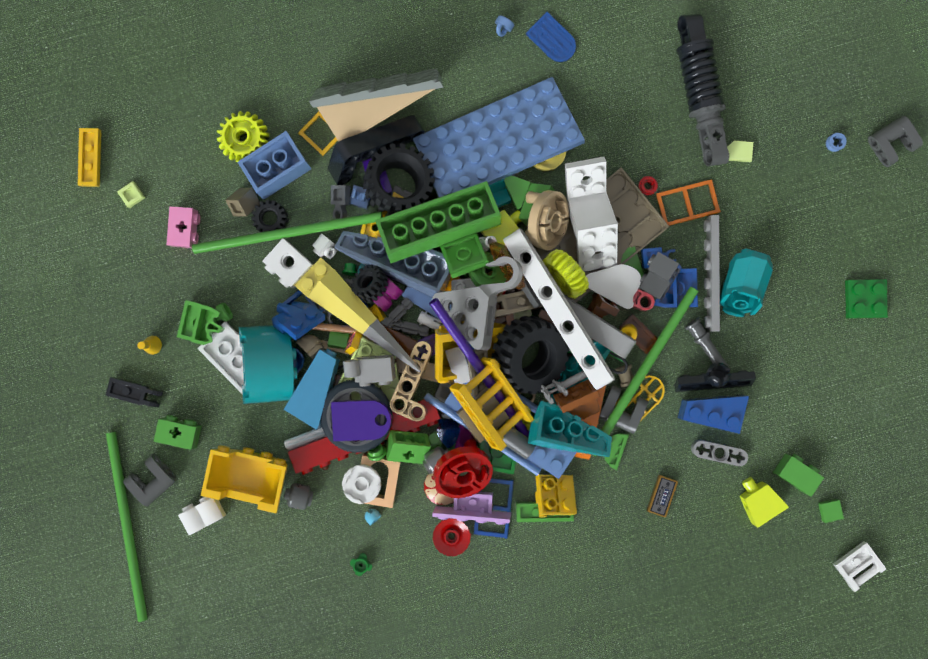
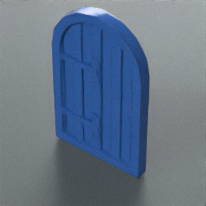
[526,12,576,62]

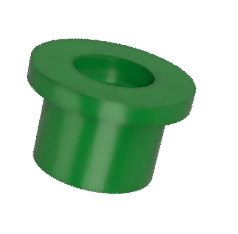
[342,263,356,276]

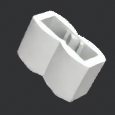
[178,497,226,535]

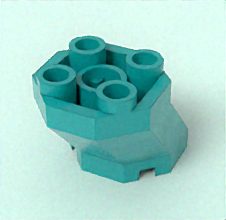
[720,249,773,317]

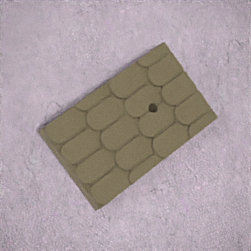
[532,167,670,302]

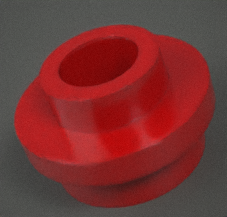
[638,176,658,196]

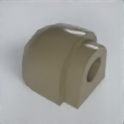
[295,335,324,360]

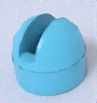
[365,509,382,526]

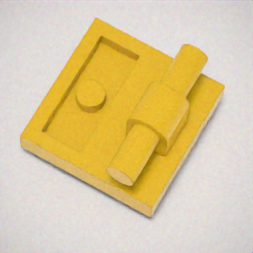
[535,475,577,517]

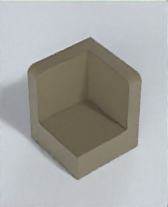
[225,188,260,217]

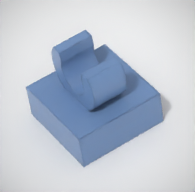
[350,185,371,209]

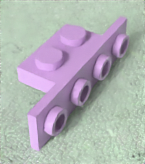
[432,492,512,525]

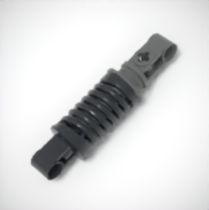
[676,14,729,166]

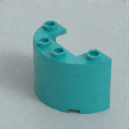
[239,325,297,404]

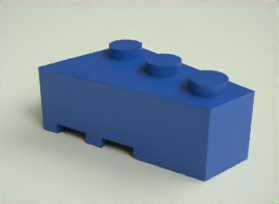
[678,395,749,434]

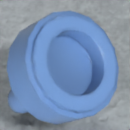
[495,15,515,37]

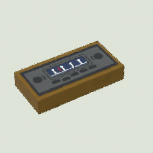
[647,475,678,518]

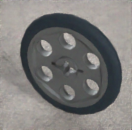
[321,379,393,453]

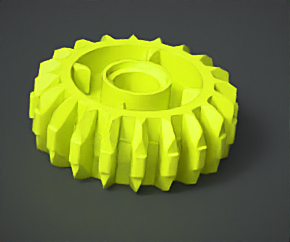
[217,111,270,163]
[543,249,589,299]

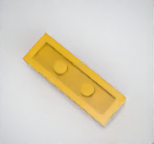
[78,128,101,187]

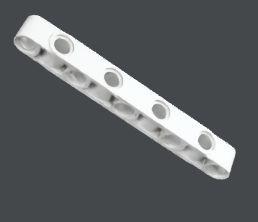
[503,228,615,390]

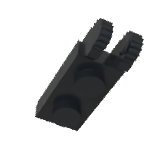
[105,377,163,408]

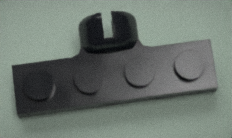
[674,363,756,392]

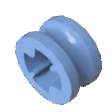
[826,133,847,152]

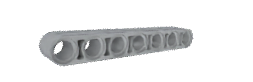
[516,285,637,359]

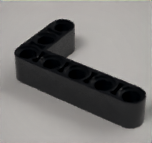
[328,115,425,185]

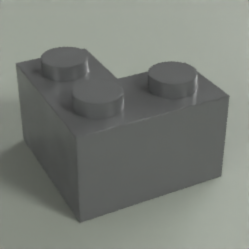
[640,252,682,301]

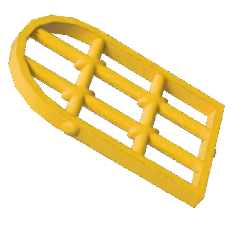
[615,375,665,420]

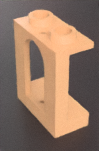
[361,452,401,508]

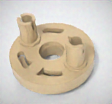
[525,190,569,250]

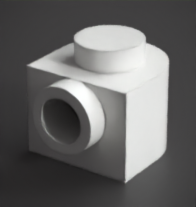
[312,233,338,259]

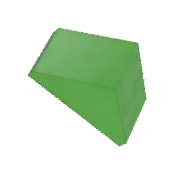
[504,175,530,211]

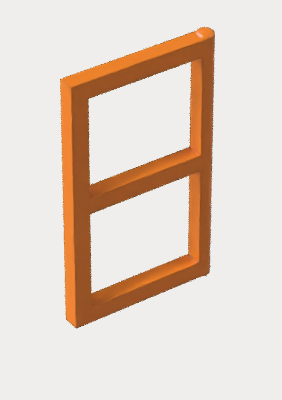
[656,179,721,226]

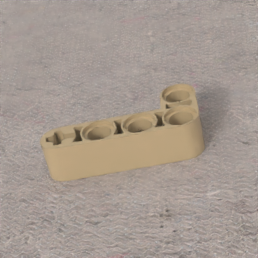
[390,341,433,421]

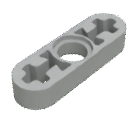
[691,440,748,466]

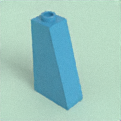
[284,348,340,430]

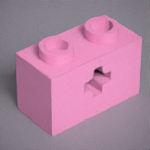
[166,207,200,248]

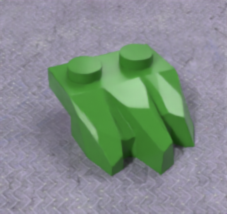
[177,300,225,345]

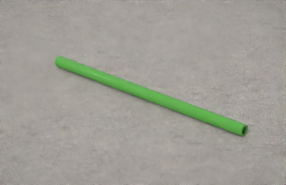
[192,212,383,254]
[594,287,699,457]
[106,432,148,622]

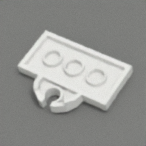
[197,322,244,395]

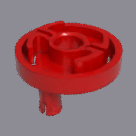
[433,439,493,498]

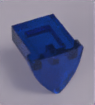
[436,419,460,448]

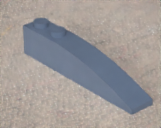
[334,231,451,297]

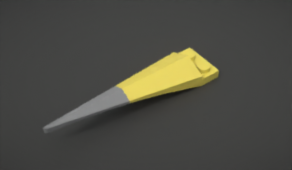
[294,257,421,372]

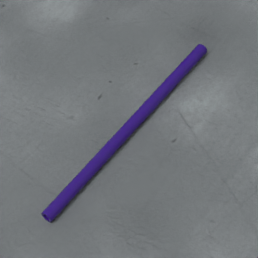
[429,298,529,438]

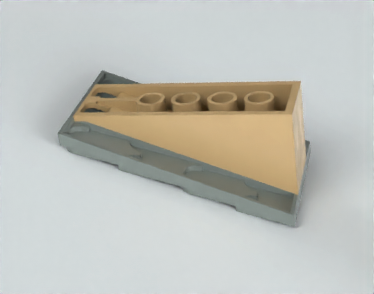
[309,69,444,141]

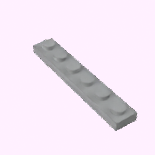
[704,215,720,332]

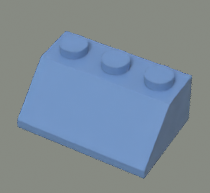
[238,131,312,200]

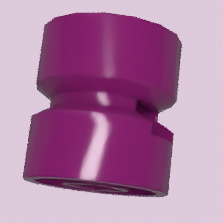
[373,277,403,312]

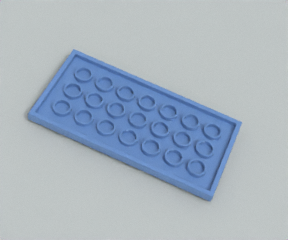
[413,77,585,198]

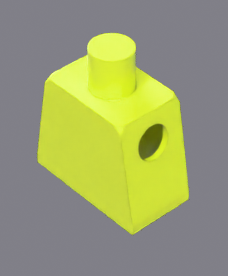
[481,210,521,255]
[740,477,789,528]

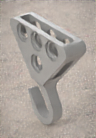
[432,256,523,351]

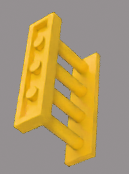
[449,357,534,451]

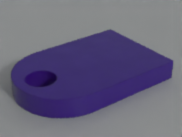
[331,400,392,441]

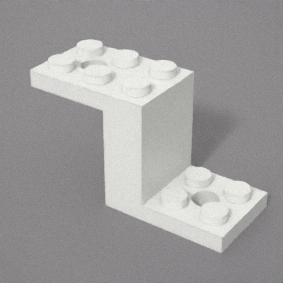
[565,157,618,272]

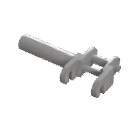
[541,371,587,404]

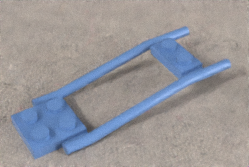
[424,357,577,479]

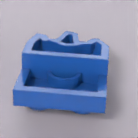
[654,268,698,308]
[272,301,325,340]

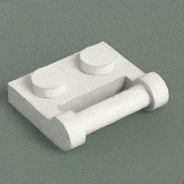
[833,541,886,592]

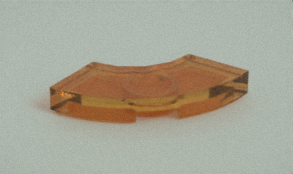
[489,241,525,290]

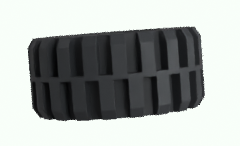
[492,316,569,394]

